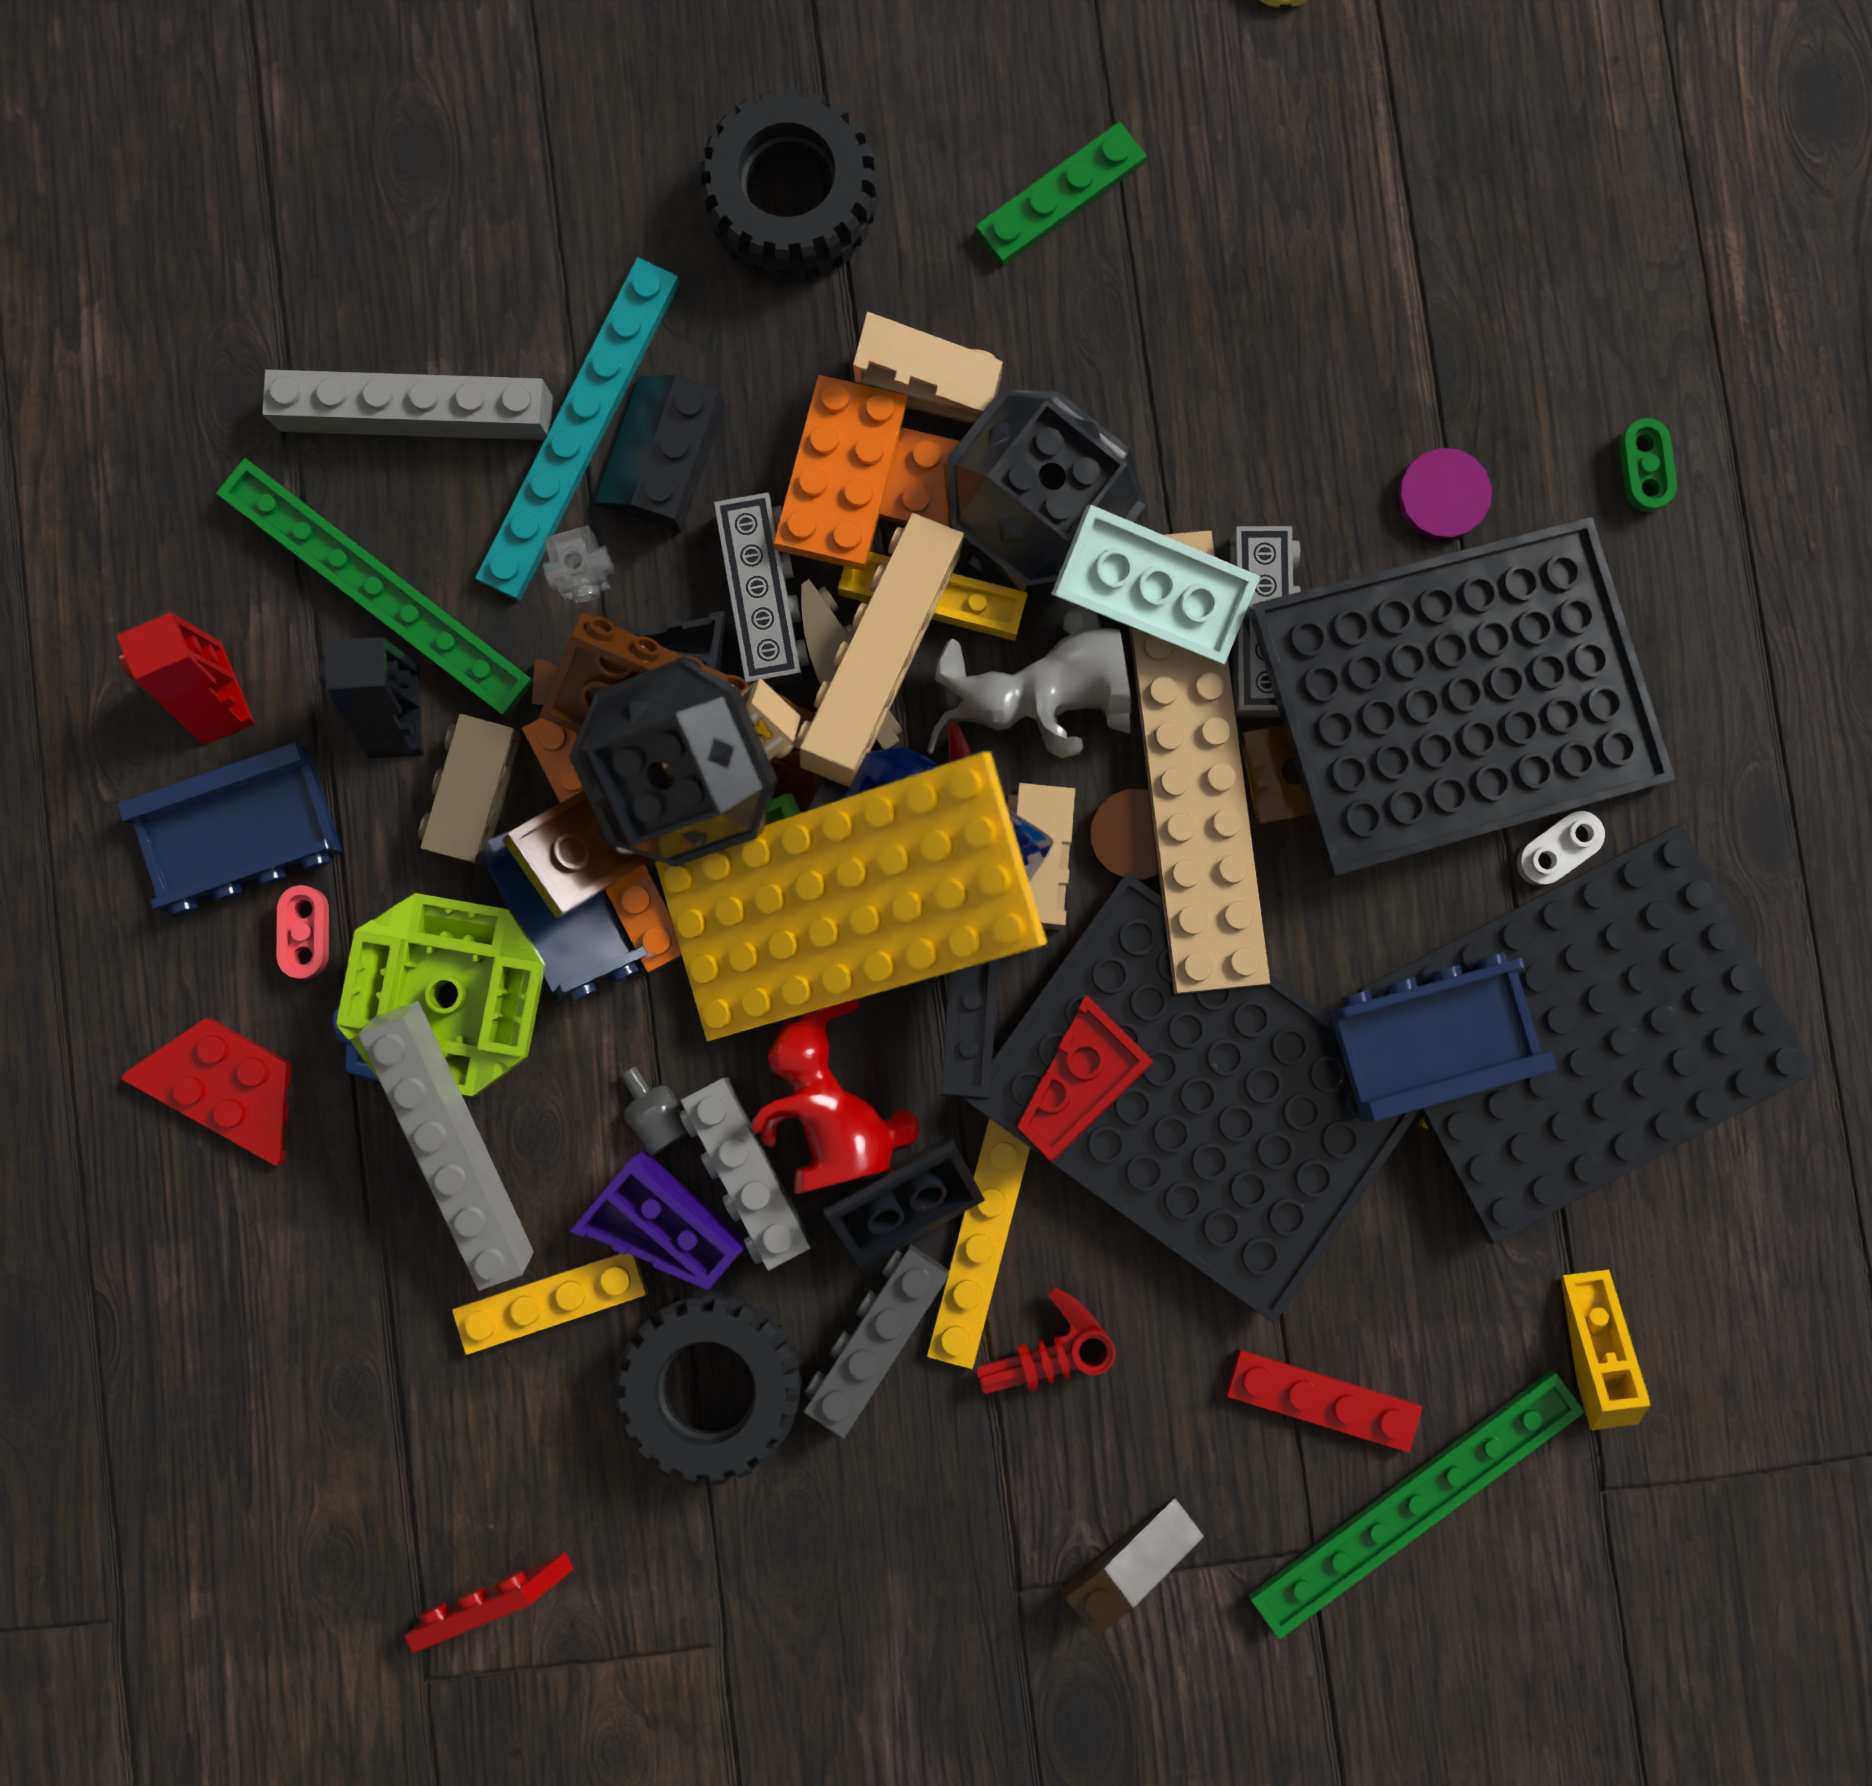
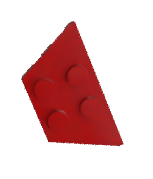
[121,1018,292,1166]

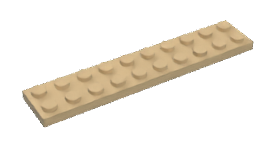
[1129,530,1270,995]

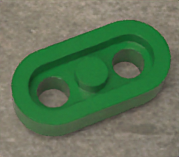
[1619,418,1677,512]

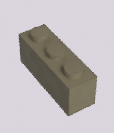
[419,714,523,867]

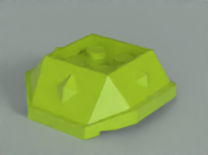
[336,893,546,1096]

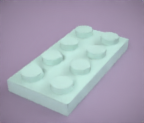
[1051,505,1260,664]

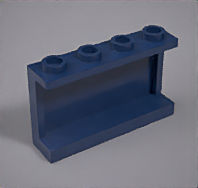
[117,742,343,917]
[1329,953,1557,1122]

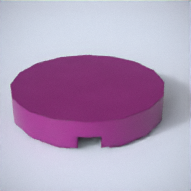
[1398,448,1492,540]

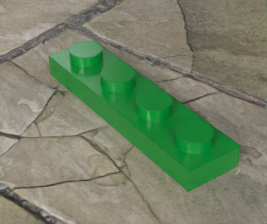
[975,121,1147,267]

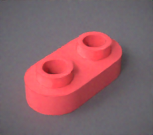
[276,885,329,979]

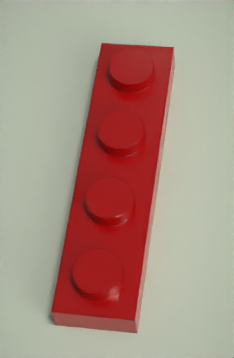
[1225,1348,1422,1453]

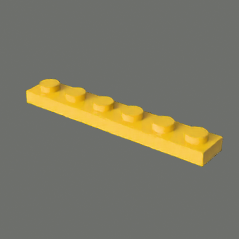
[927,1119,1030,1369]

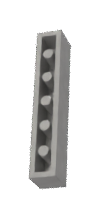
[262,369,553,440]
[358,1001,534,1291]

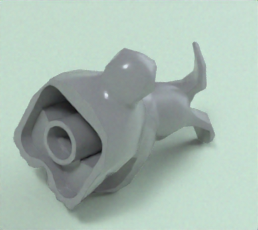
[927,606,1131,758]

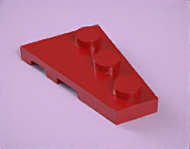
[405,1552,573,1653]

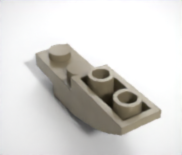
[801,579,903,755]

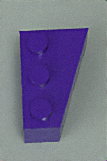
[570,1150,746,1290]

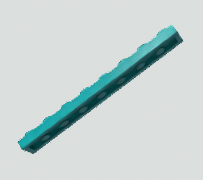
[475,257,680,602]

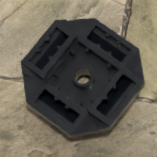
[943,389,1146,591]
[569,656,778,867]

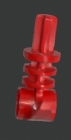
[977,1287,1115,1394]

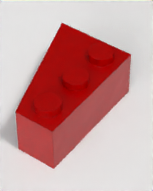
[116,612,255,746]

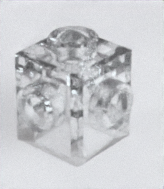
[543,525,614,603]

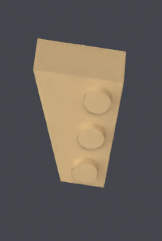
[853,311,1003,424]
[1007,783,1075,931]

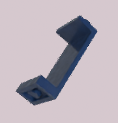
[480,829,648,1003]

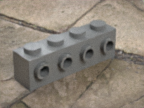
[679,1077,814,1270]

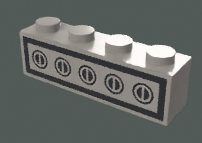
[714,492,810,687]
[1230,526,1301,718]

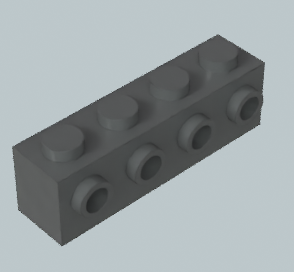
[803,1244,949,1439]

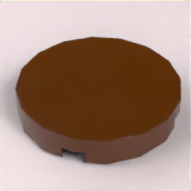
[1090,789,1159,880]

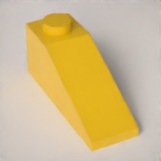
[1561,1270,1651,1430]

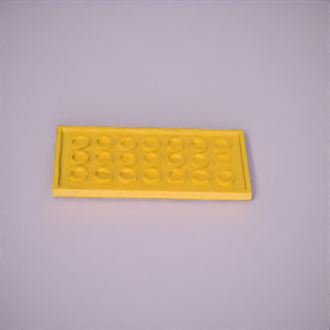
[655,752,1047,1041]

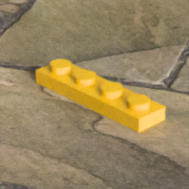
[838,552,1028,641]
[452,1253,648,1355]

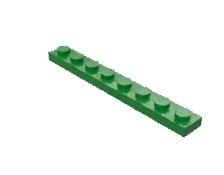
[216,458,533,717]
[1248,1370,1585,1640]

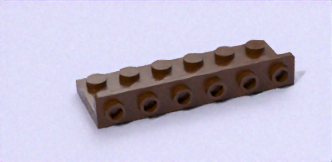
[539,613,825,813]

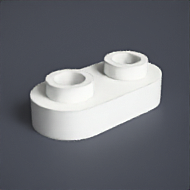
[1516,811,1605,886]

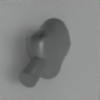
[621,1067,689,1156]

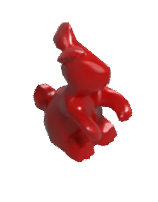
[751,999,920,1194]

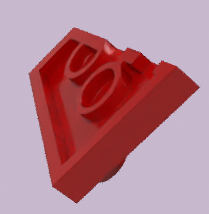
[1017,995,1153,1163]

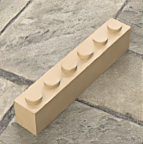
[795,513,964,788]

